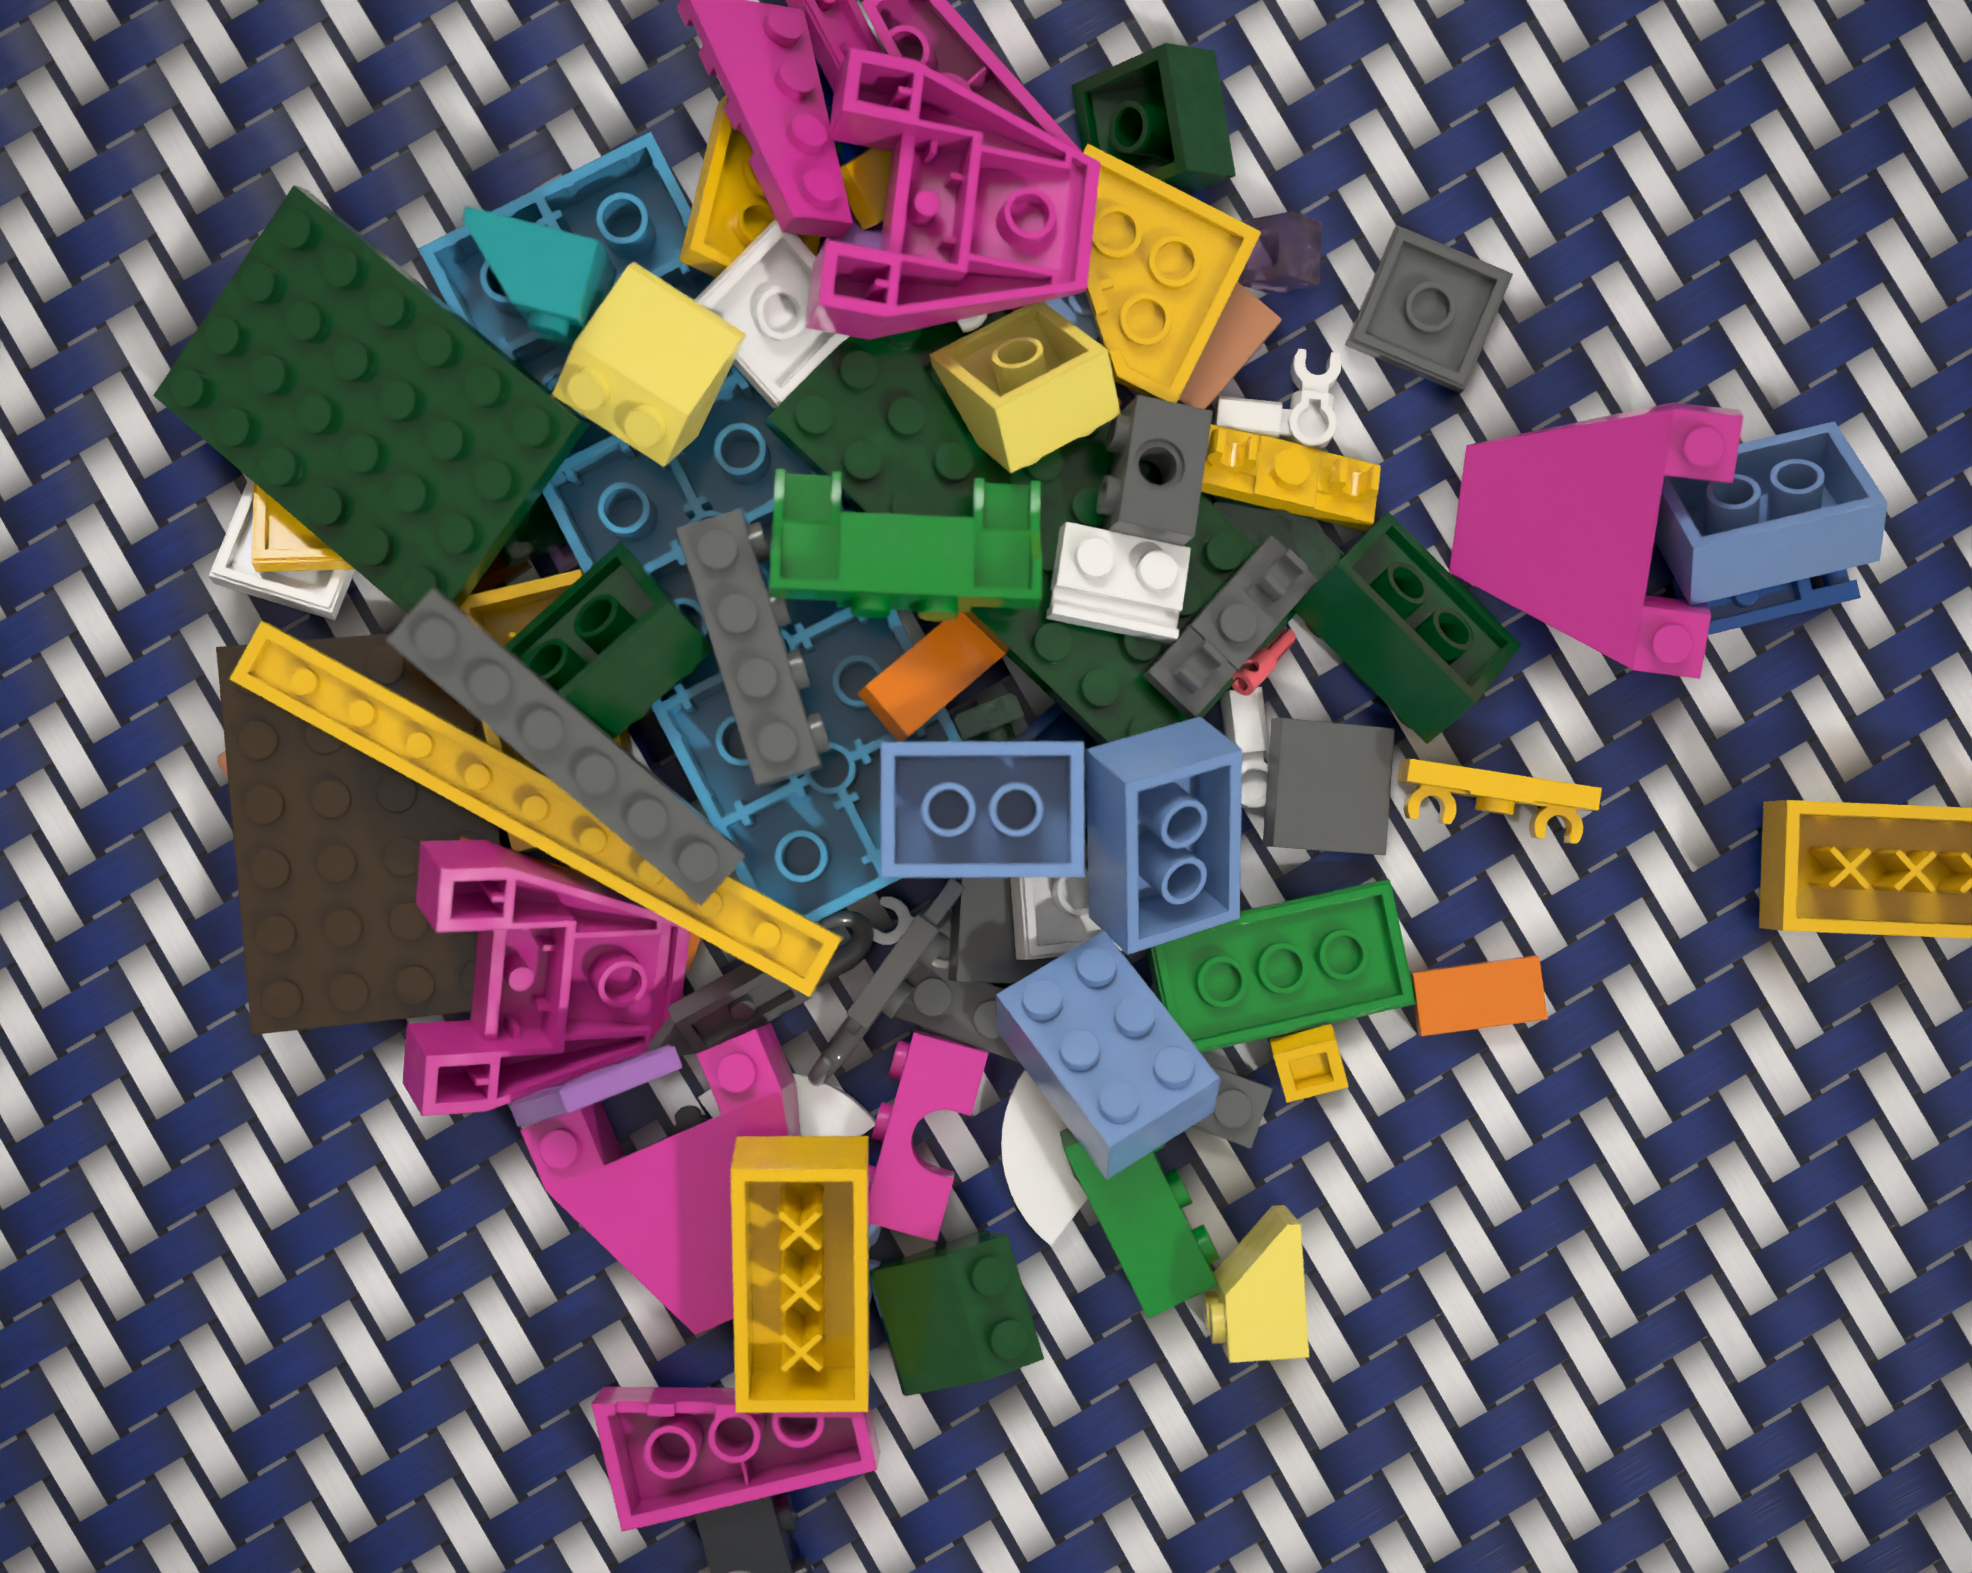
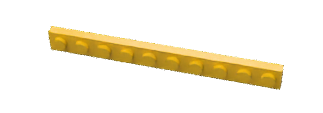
[230,621,843,997]

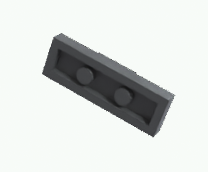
[1143,535,1318,720]

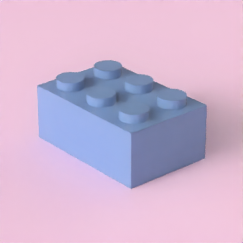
[1654,421,1888,606]
[1086,717,1242,955]
[881,742,1084,878]
[996,930,1220,1180]

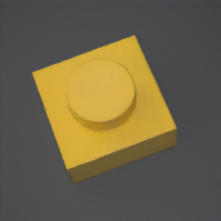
[1269,1024,1349,1103]

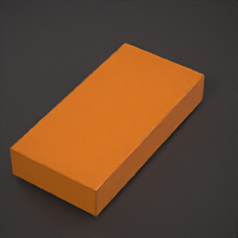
[1410,955,1548,1036]

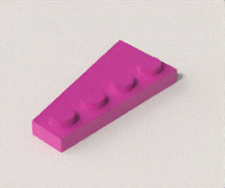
[676,0,853,239]

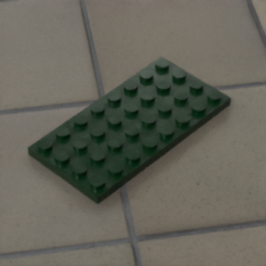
[764,309,1296,745]

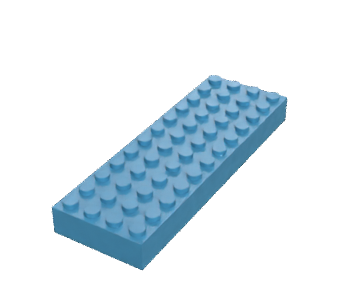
[418,132,963,922]

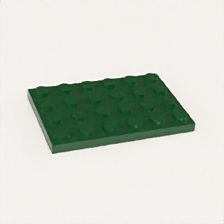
[153,185,590,614]

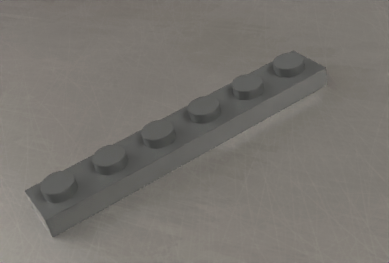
[386,586,746,906]
[894,964,1273,1149]

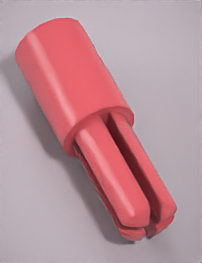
[1231,626,1296,696]

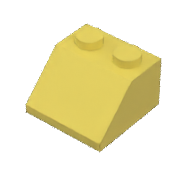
[552,262,746,467]
[929,302,1121,473]
[1203,1205,1309,1363]

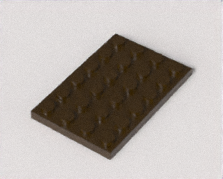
[216,633,500,1035]

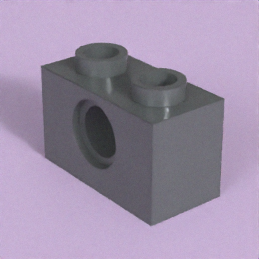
[1097,395,1213,546]

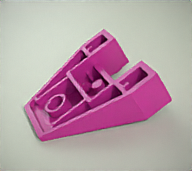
[805,47,1101,340]
[1449,402,1744,679]
[402,839,690,1116]
[520,1023,801,1335]

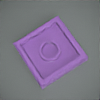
[510,1045,682,1127]

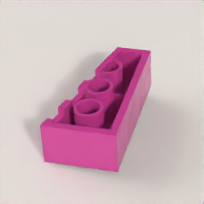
[861,0,1082,152]
[591,1387,880,1532]

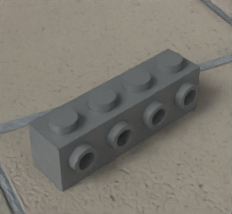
[676,509,831,787]

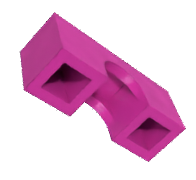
[869,1029,988,1242]

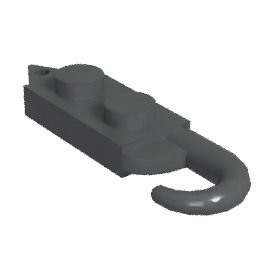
[808,877,965,1086]
[646,910,874,1056]

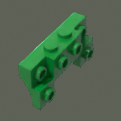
[769,469,1042,621]

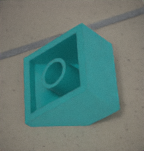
[462,206,617,350]

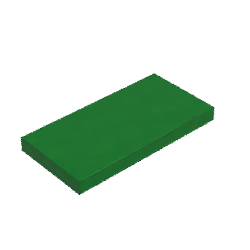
[1146,879,1416,1053]

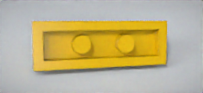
[1201,424,1381,531]
[1396,759,1602,844]

